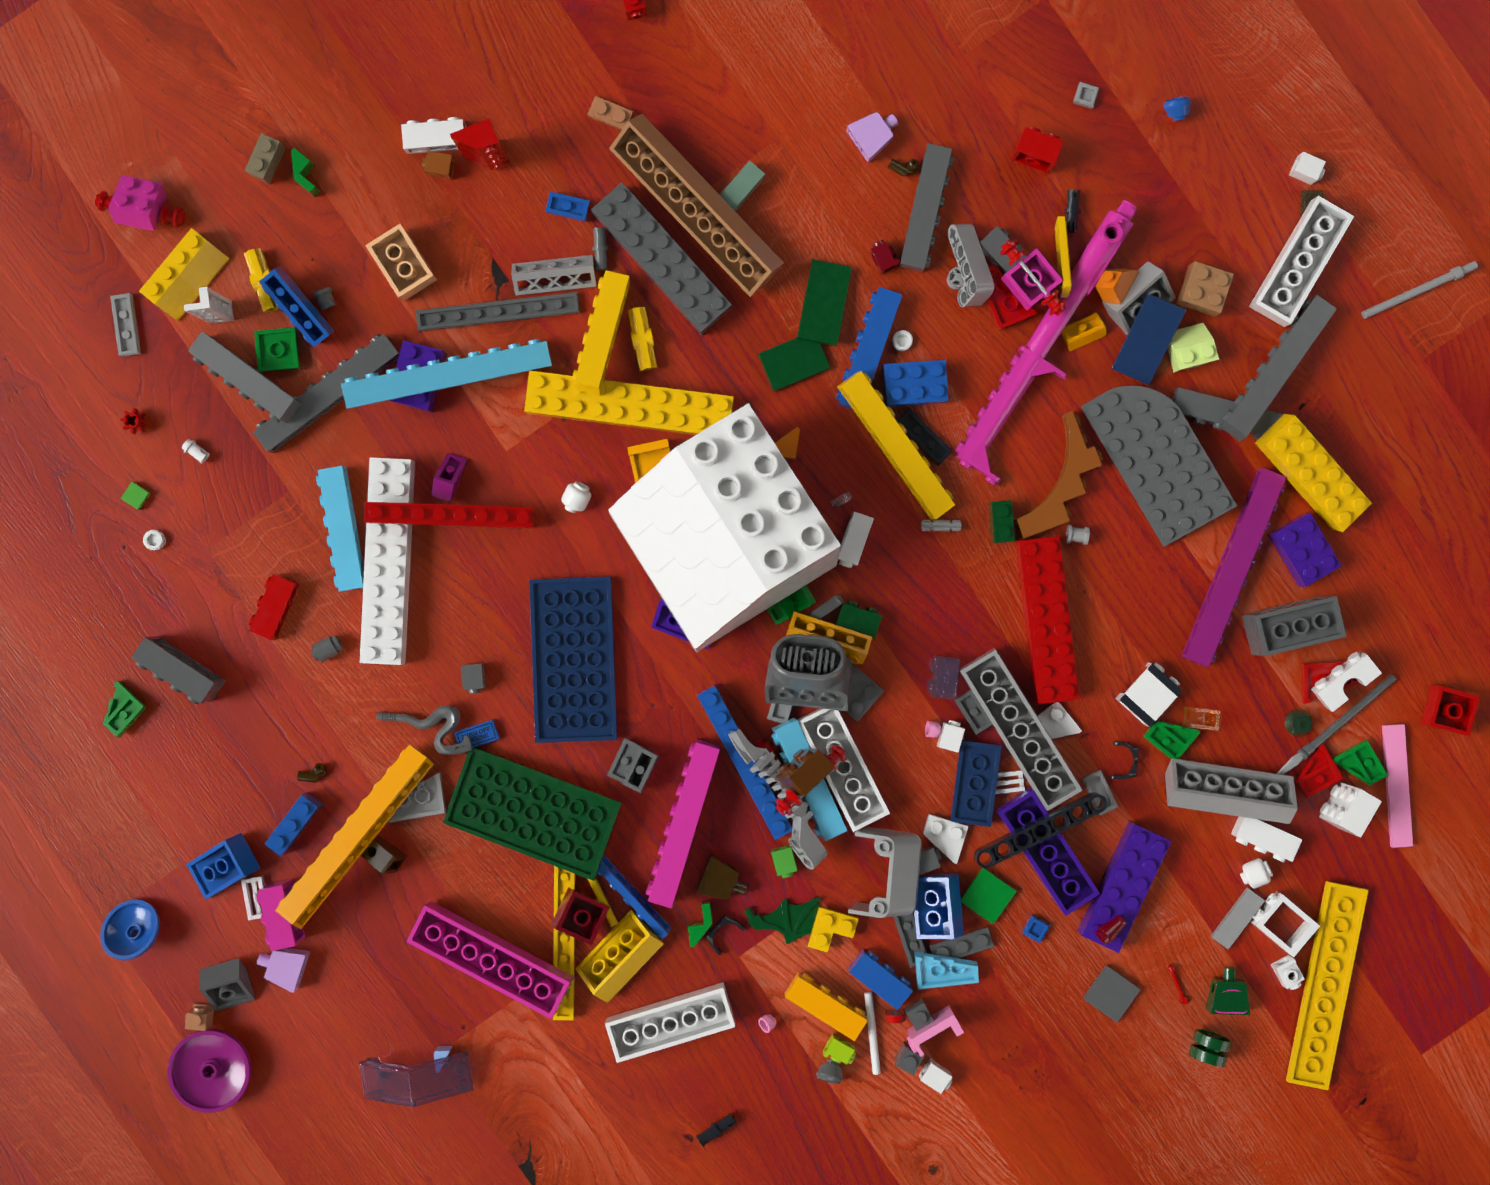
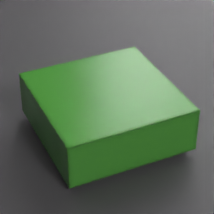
[120,482,151,510]

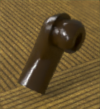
[887,159,919,177]
[297,763,327,783]

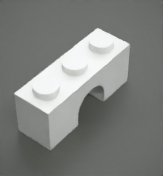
[1311,651,1382,712]

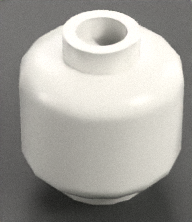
[561,481,591,513]
[1240,858,1273,889]

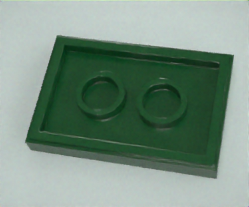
[758,338,830,392]

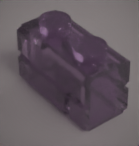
[927,656,960,700]

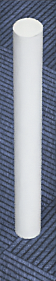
[864,992,881,1075]

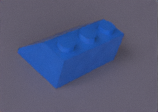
[914,873,964,939]

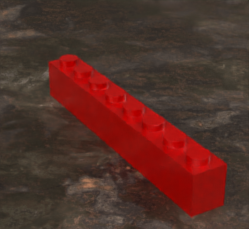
[364,502,533,529]

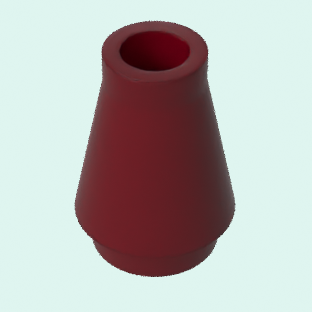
[1095,915,1126,945]

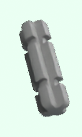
[921,520,961,531]

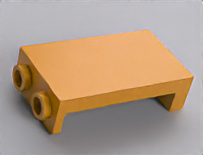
[627,439,670,483]

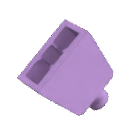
[847,112,898,163]
[257,948,310,993]

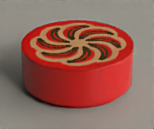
[885,1009,906,1023]

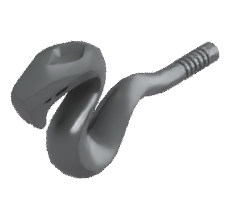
[376,706,473,755]

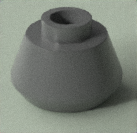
[816,1060,843,1084]

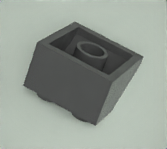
[199,958,255,1011]

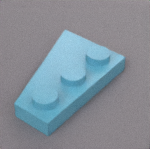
[915,952,979,989]

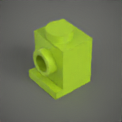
[823,1033,856,1064]

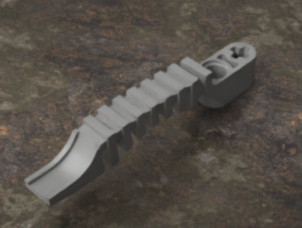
[728,729,828,870]

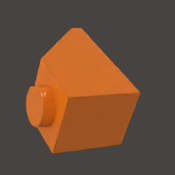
[1095,268,1139,304]

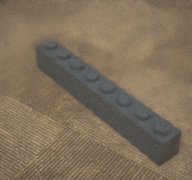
[1220,295,1337,442]
[253,334,400,453]

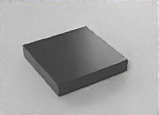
[1083,965,1140,1023]

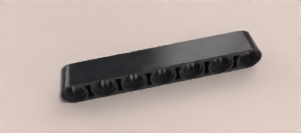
[974,792,1107,868]

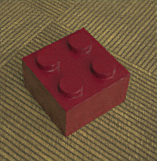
[551,887,610,945]

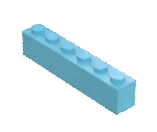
[316,466,364,591]
[771,718,847,841]

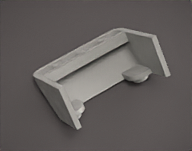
[848,826,922,918]

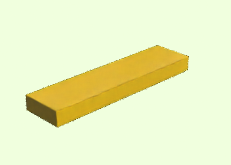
[1055,216,1072,298]

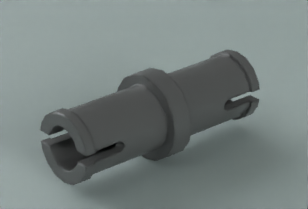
[592,227,609,270]

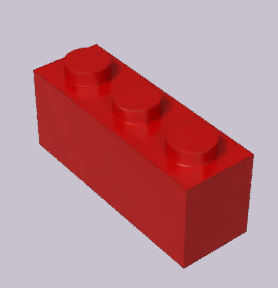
[249,574,300,640]

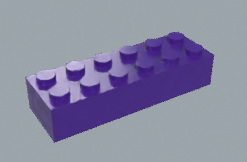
[995,788,1100,916]
[1077,821,1171,953]

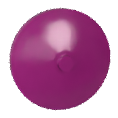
[167,1029,252,1113]

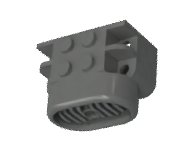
[764,634,853,711]

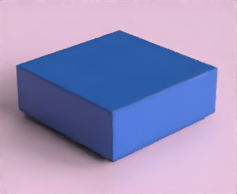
[1022,915,1050,943]

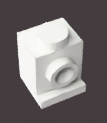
[1270,955,1305,990]

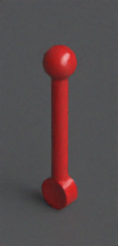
[1167,964,1188,1005]

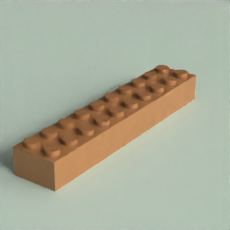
[609,114,784,297]

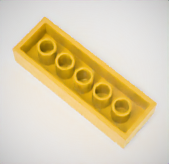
[1255,414,1372,532]

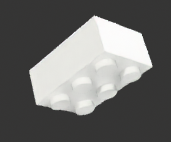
[1319,782,1382,838]

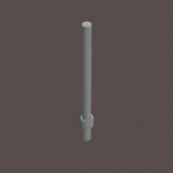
[1361,261,1478,319]

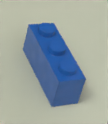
[265,792,323,856]
[848,949,913,1010]

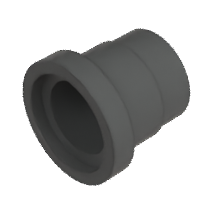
[312,287,336,310]

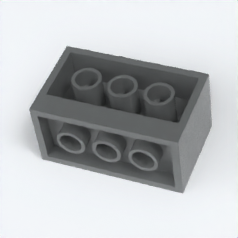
[1242,596,1347,656]

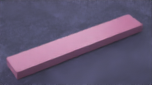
[1382,724,1413,848]

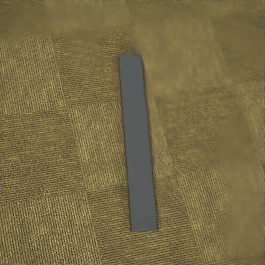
[416,292,580,332]

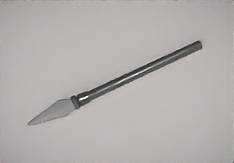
[1277,674,1396,775]

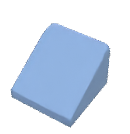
[434,1046,453,1072]

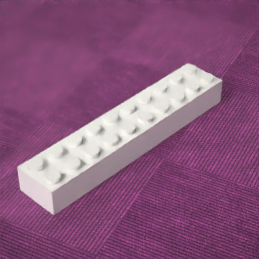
[360,458,415,665]

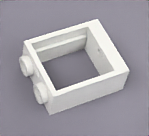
[838,511,874,568]
[1251,891,1320,957]

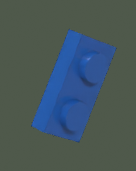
[545,192,590,222]

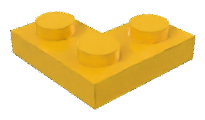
[808,906,859,953]

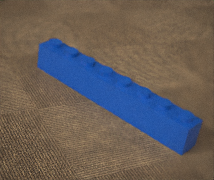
[697,685,792,840]

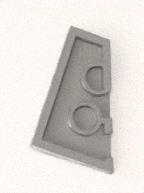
[387,773,446,823]

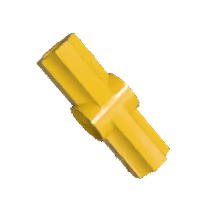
[244,248,279,313]
[628,307,657,371]

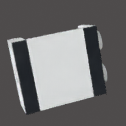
[1115,663,1183,727]

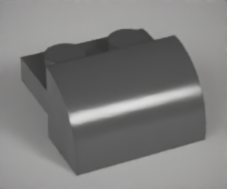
[607,738,660,793]

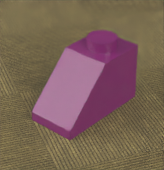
[431,453,467,502]

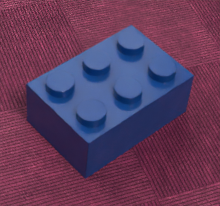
[882,360,949,407]

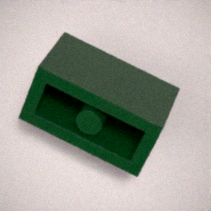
[988,500,1015,544]
[835,601,882,639]

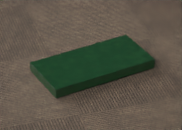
[797,259,852,347]

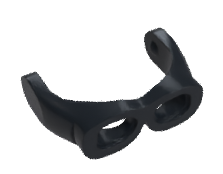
[1110,741,1139,780]
[705,914,746,955]

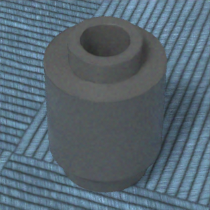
[311,635,343,663]

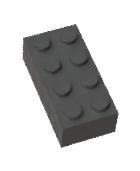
[131,636,226,704]

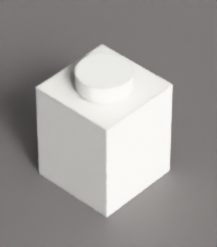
[1289,152,1326,185]
[937,720,965,752]
[919,1058,952,1094]

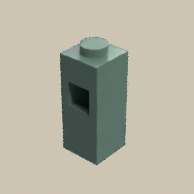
[720,161,765,212]

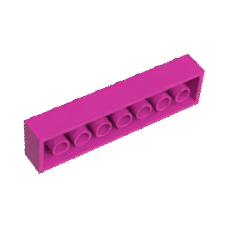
[646,739,720,908]
[406,901,574,1019]

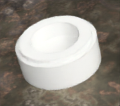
[892,330,913,351]
[143,530,166,550]

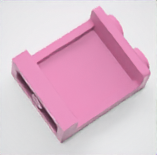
[906,1005,964,1057]

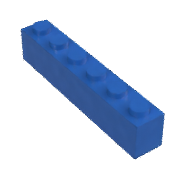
[836,287,902,411]

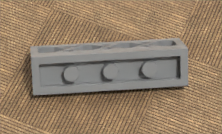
[511,255,596,295]

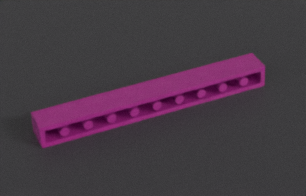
[1181,468,1286,667]

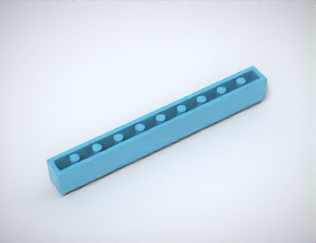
[341,339,552,409]

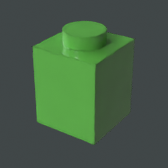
[771,845,797,878]

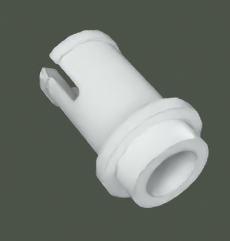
[182,439,210,464]

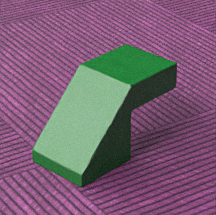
[291,148,320,197]
[767,585,816,625]
[688,900,713,947]

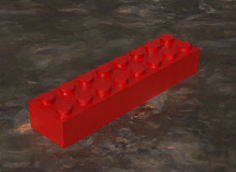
[1015,536,1079,704]

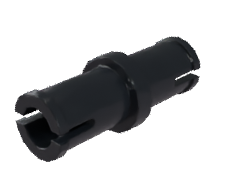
[1064,190,1081,233]
[696,1113,737,1147]

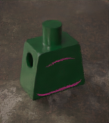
[1206,966,1250,1016]

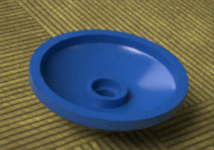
[100,900,160,961]

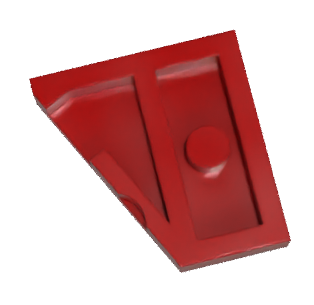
[1295,744,1344,798]

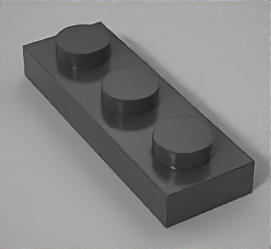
[929,926,994,958]

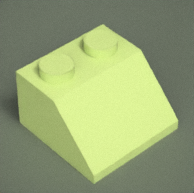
[1167,323,1219,373]

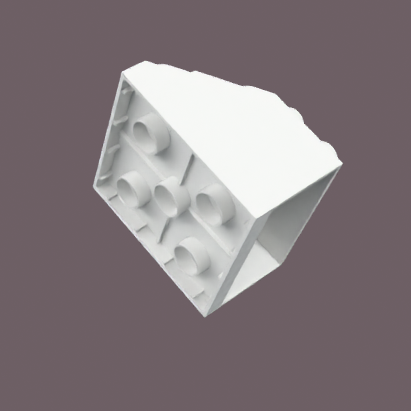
[608,403,841,652]

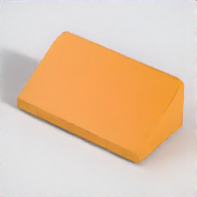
[1061,312,1106,351]

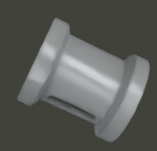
[1066,525,1090,545]

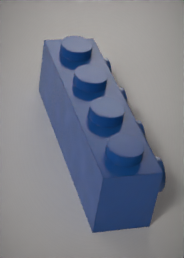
[259,266,334,347]

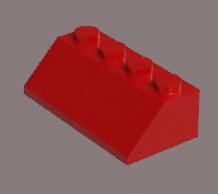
[450,118,509,170]

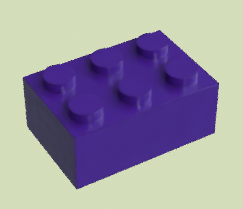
[389,340,447,413]
[1268,513,1341,587]

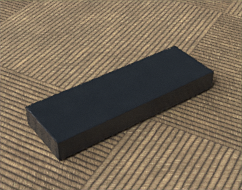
[897,408,953,466]

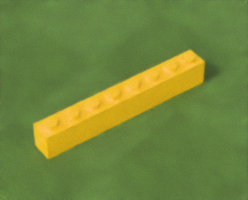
[837,371,955,520]

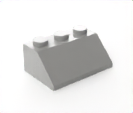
[1102,261,1176,335]

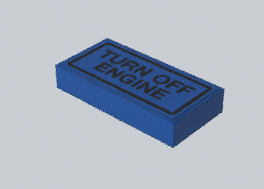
[454,719,500,747]

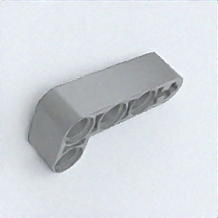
[948,224,994,307]

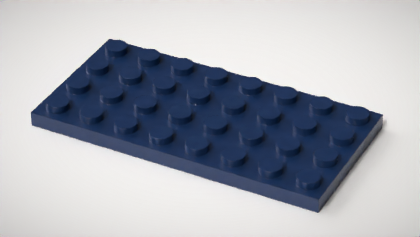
[529,577,617,743]

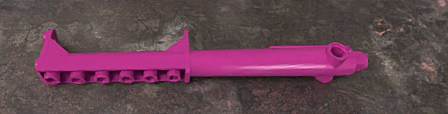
[955,200,1137,486]

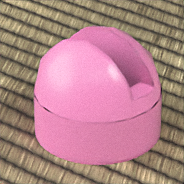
[925,721,941,738]
[758,1014,776,1033]

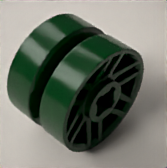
[1188,1029,1232,1067]

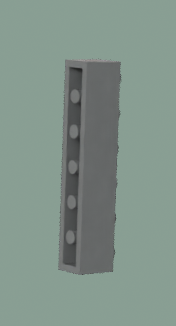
[899,143,954,272]
[188,331,302,423]
[1171,388,1283,440]

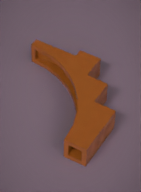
[1014,411,1103,539]

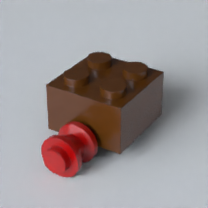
[776,745,847,816]

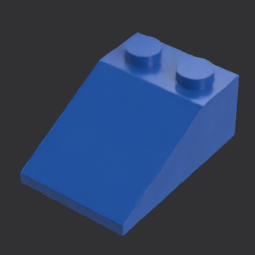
[186,833,261,900]

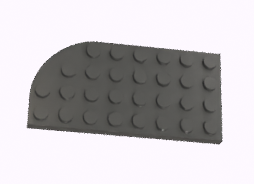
[1081,386,1237,547]

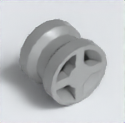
[947,267,964,290]

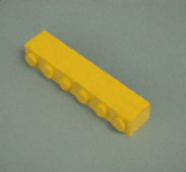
[572,271,630,395]

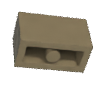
[244,133,286,185]

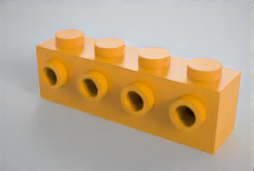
[786,612,872,664]
[785,972,868,1041]

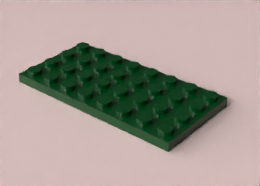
[443,747,623,881]

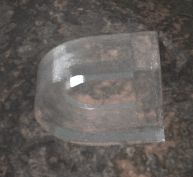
[831,491,852,508]

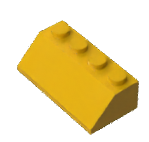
[139,228,230,321]
[575,910,664,1003]

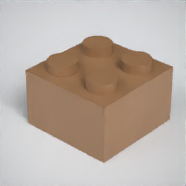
[1176,261,1234,317]

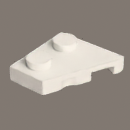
[1037,702,1082,739]
[923,814,968,864]

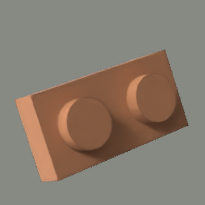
[588,96,633,131]

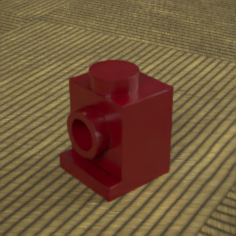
[870,240,900,275]

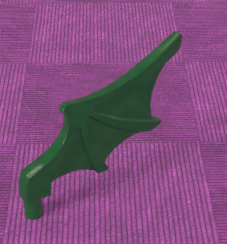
[744,897,821,944]

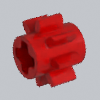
[120,408,149,434]

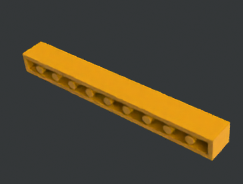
[275,745,434,929]

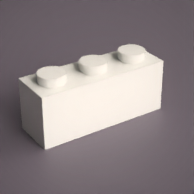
[401,117,466,154]
[1231,816,1302,862]

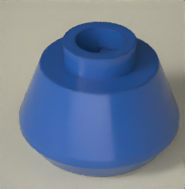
[1163,96,1192,121]

